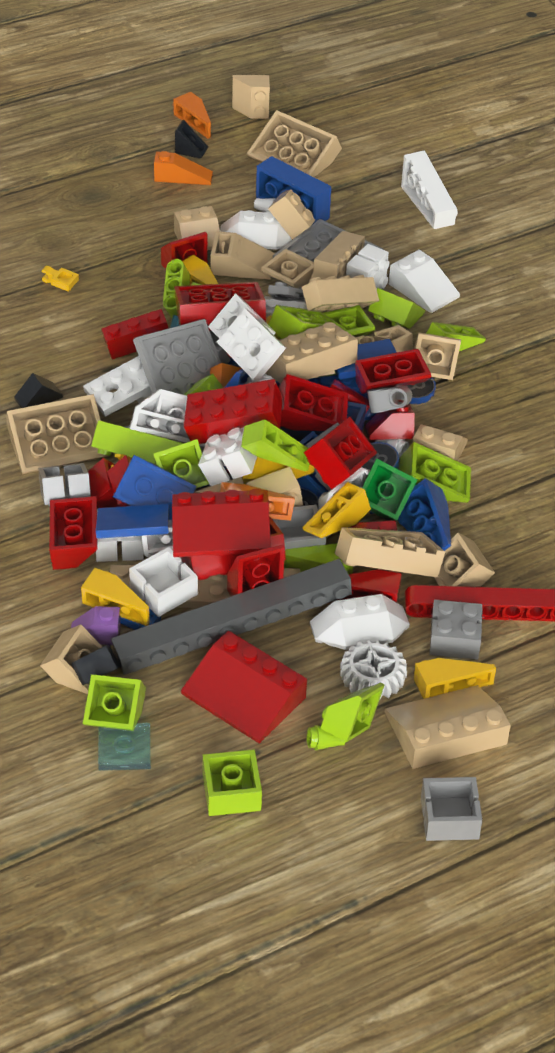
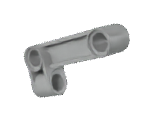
[367,386,412,413]

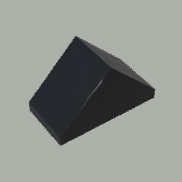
[175,120,208,159]
[14,373,63,408]
[71,645,120,686]

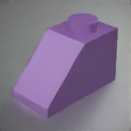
[71,606,121,645]

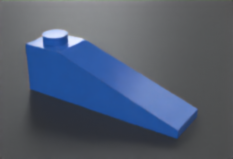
[398,478,451,551]

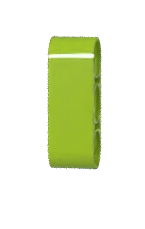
[163,259,190,318]

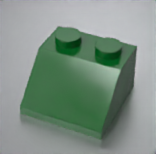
[362,458,418,521]

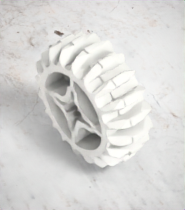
[340,640,407,699]

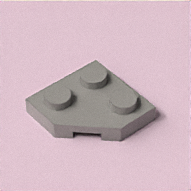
[268,282,305,300]

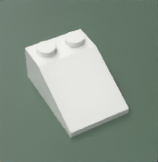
[389,250,460,313]

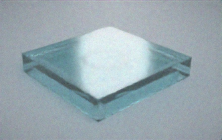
[98,723,151,771]

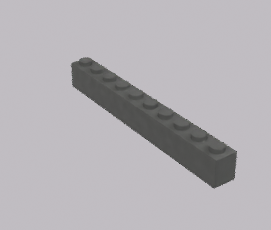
[111,559,352,675]

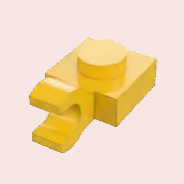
[42,266,79,292]

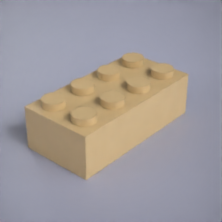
[266,322,358,384]

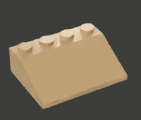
[247,110,342,177]
[6,394,110,475]
[385,685,511,769]

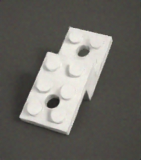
[208,294,286,382]
[83,356,152,417]

